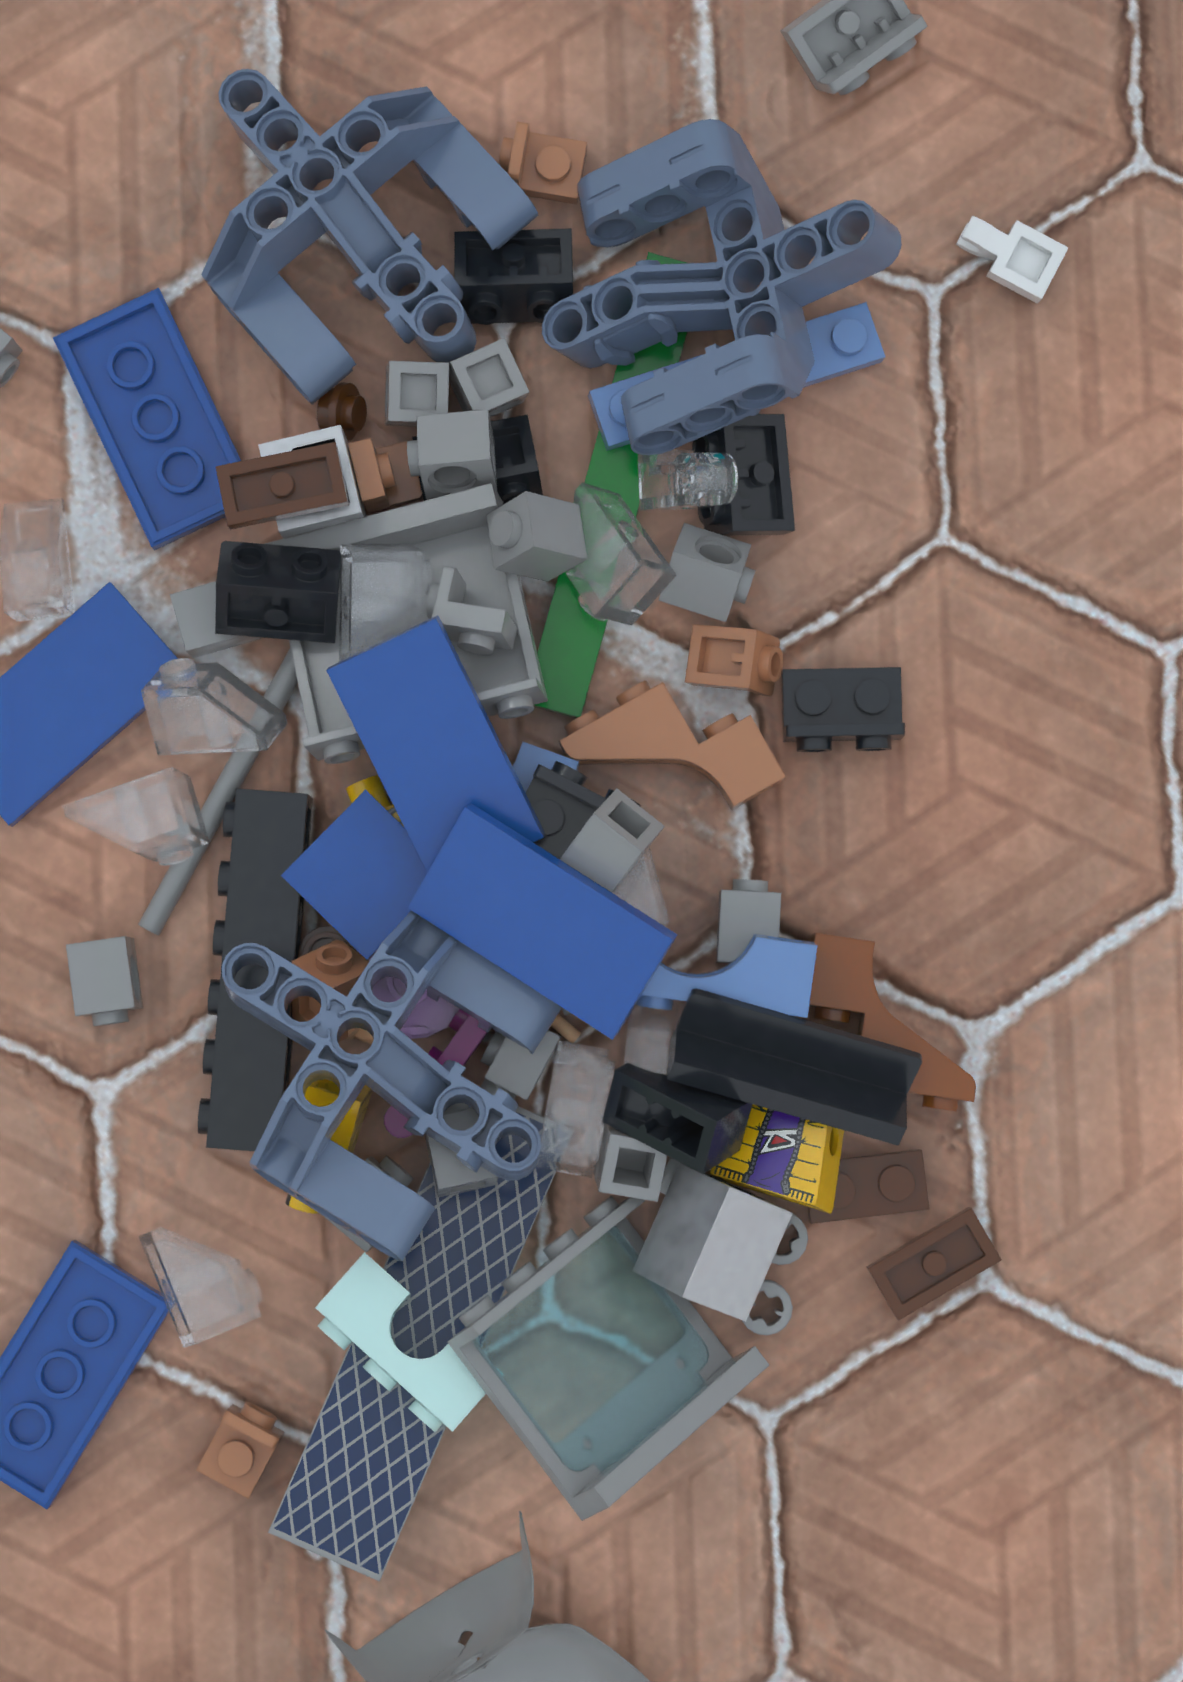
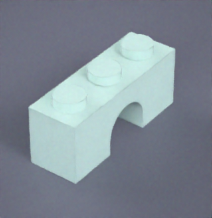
[315,1252,502,1432]

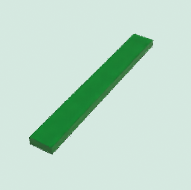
[533,252,688,718]

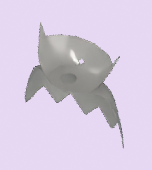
[325,1511,650,1682]

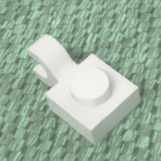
[956,216,1068,304]

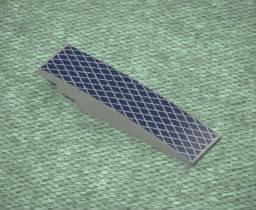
[268,1105,574,1582]

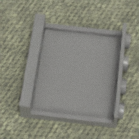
[265,483,548,764]

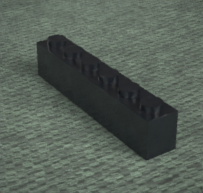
[198,788,313,1151]

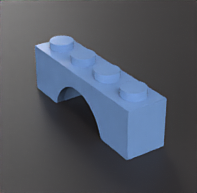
[636,934,818,1018]

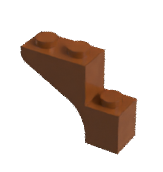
[809,933,976,1112]

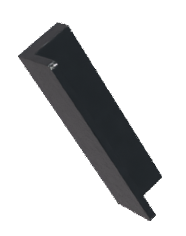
[667,988,922,1146]

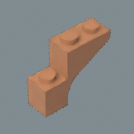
[559,681,786,810]

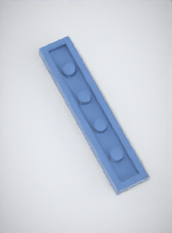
[588,302,885,451]

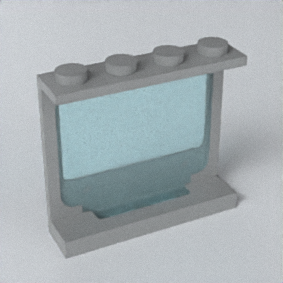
[447,1196,769,1521]

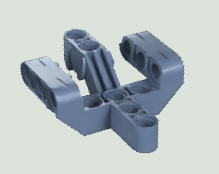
[201,69,539,405]
[542,119,902,455]
[222,911,562,1261]

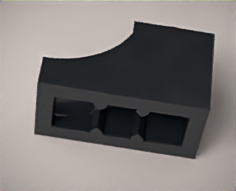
[602,1063,752,1174]

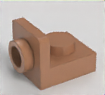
[499,121,587,205]
[348,438,423,513]
[685,624,783,696]
[292,940,369,1042]
[196,1402,285,1499]

